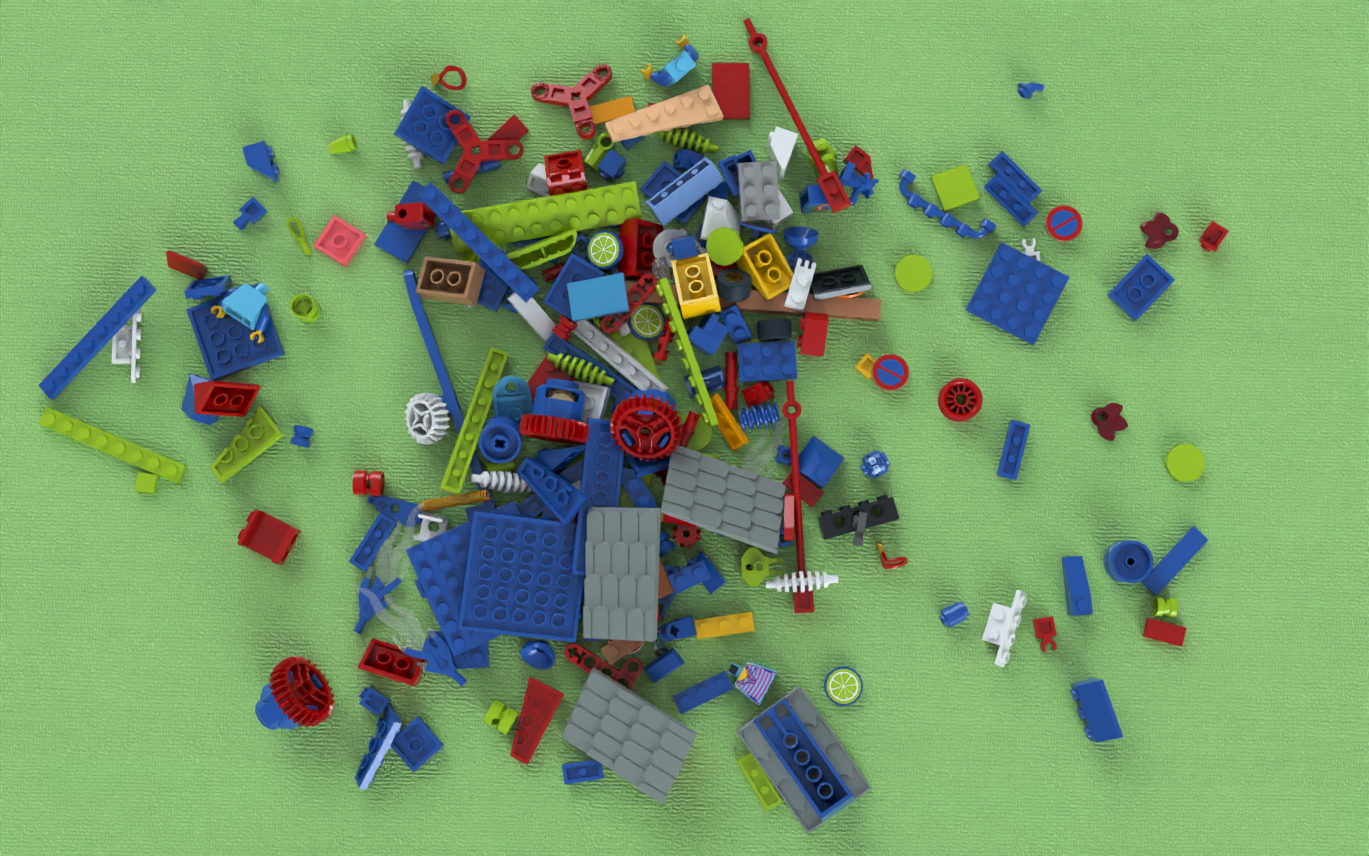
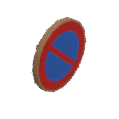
[1045,205,1083,242]
[871,353,910,391]

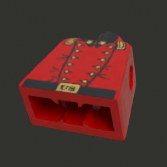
[387,202,435,229]

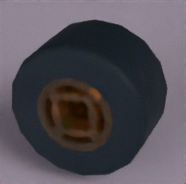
[716,269,752,302]
[757,319,792,341]

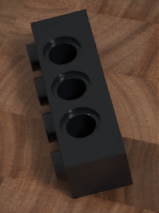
[817,495,899,540]

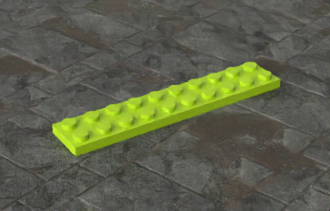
[449,181,642,252]

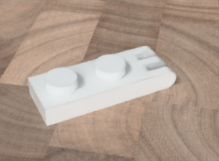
[784,258,817,312]

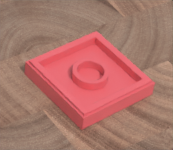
[314,215,367,267]

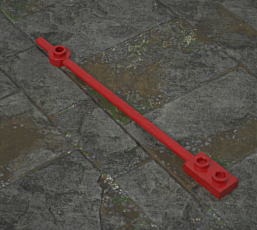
[743,18,851,214]
[782,381,814,613]

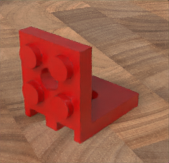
[544,150,587,196]

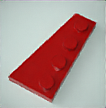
[510,676,564,765]

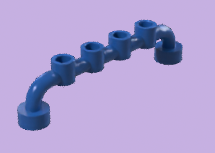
[899,169,997,239]

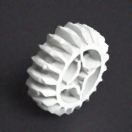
[404,392,450,445]

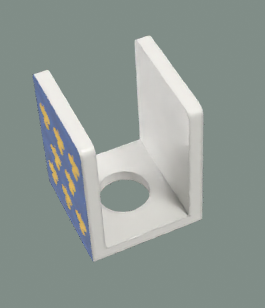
[413,511,449,541]

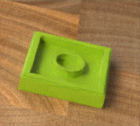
[931,163,980,212]

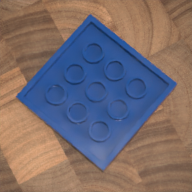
[965,242,1069,345]
[186,283,285,381]

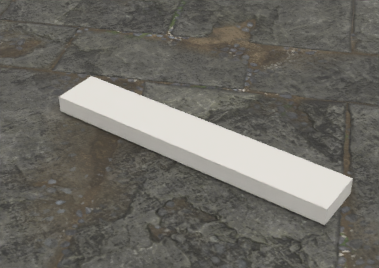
[571,319,669,392]

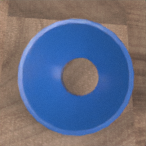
[784,227,819,250]
[520,640,556,669]

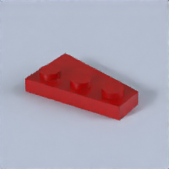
[654,315,681,365]

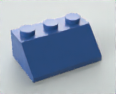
[1070,677,1123,742]

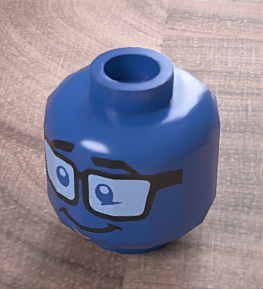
[860,450,890,479]

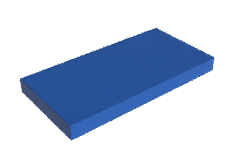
[374,180,437,264]

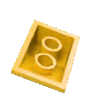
[736,233,793,300]
[671,253,721,319]

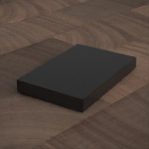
[810,264,871,301]

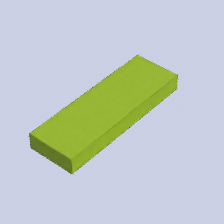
[736,752,783,812]

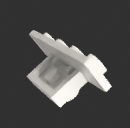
[112,310,141,383]
[982,590,1027,667]

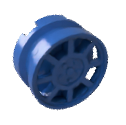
[787,250,813,273]

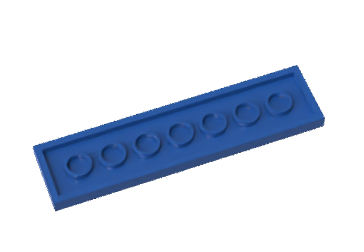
[571,418,624,576]

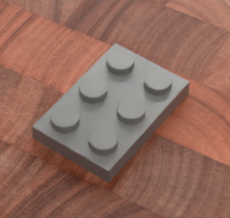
[737,161,780,221]

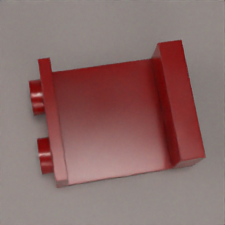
[237,509,301,565]

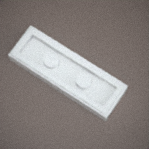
[507,292,556,341]

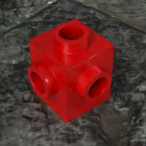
[673,524,700,548]

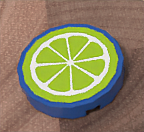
[586,231,624,270]
[628,303,666,341]
[824,667,863,706]

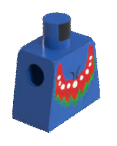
[799,185,831,213]

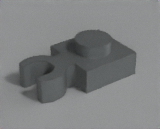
[852,512,868,546]

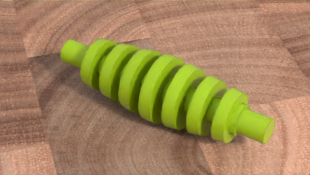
[654,127,719,154]
[547,353,615,386]

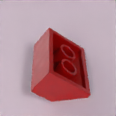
[618,218,663,281]

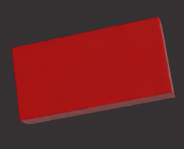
[782,471,824,508]
[1143,618,1187,647]

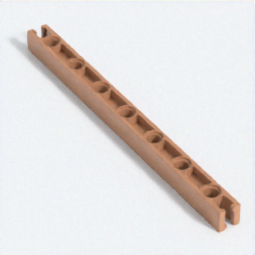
[625,281,881,321]

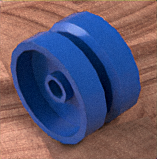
[479,415,523,463]
[1103,540,1153,583]

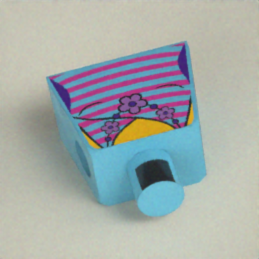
[727,660,777,705]

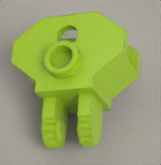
[806,138,838,178]
[741,547,784,587]

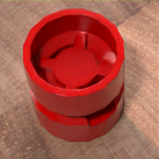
[353,470,385,496]

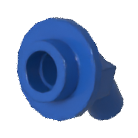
[1017,82,1044,99]

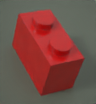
[797,312,828,357]

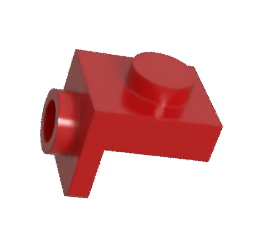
[1199,220,1229,252]
[741,381,775,408]

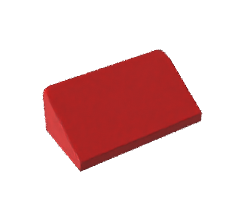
[487,114,529,149]
[166,250,208,280]

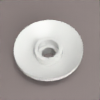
[653,229,686,267]

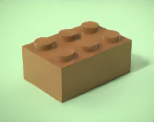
[416,256,485,306]

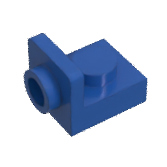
[359,685,390,717]

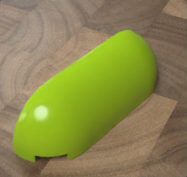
[506,229,577,270]

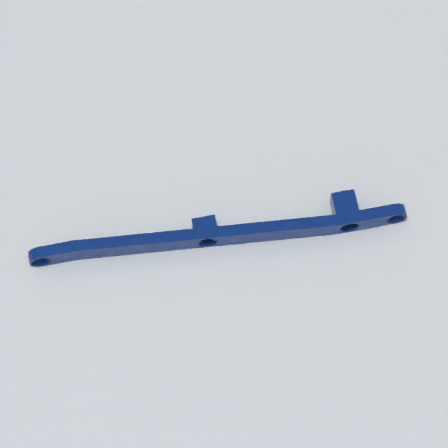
[403,269,497,521]

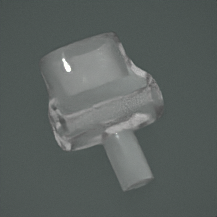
[652,256,673,281]

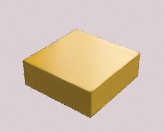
[854,353,876,380]

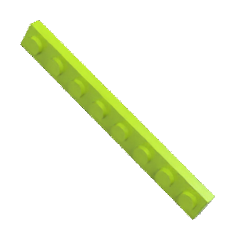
[655,277,719,426]
[439,346,509,495]
[38,406,187,484]

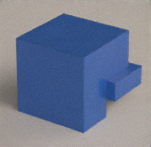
[718,150,756,198]
[686,313,729,355]

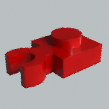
[1032,616,1057,652]

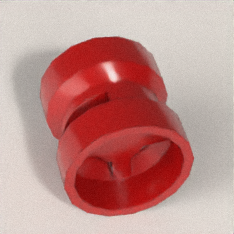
[552,315,578,341]

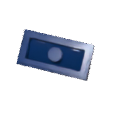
[684,365,726,398]
[694,552,726,594]

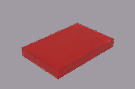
[712,63,750,120]

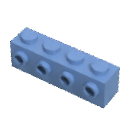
[645,157,724,226]

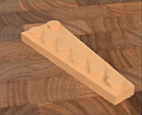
[605,84,724,142]

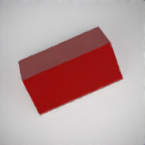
[194,381,261,417]
[358,638,426,686]

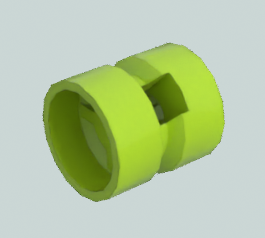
[290,294,321,322]
[483,699,519,735]

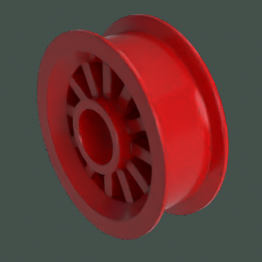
[938,378,983,422]

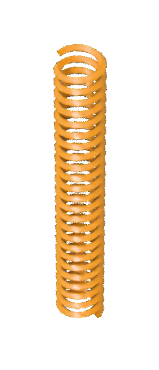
[419,489,490,512]

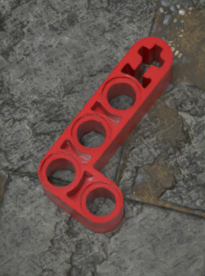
[565,643,642,690]

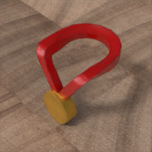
[431,65,467,90]
[876,542,908,569]

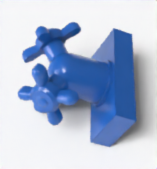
[838,162,879,206]

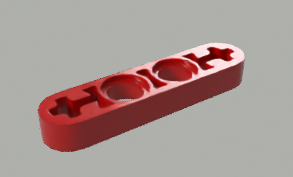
[601,274,657,335]

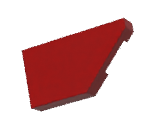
[844,145,873,179]

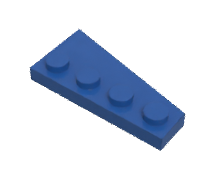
[517,457,588,525]
[355,703,402,790]

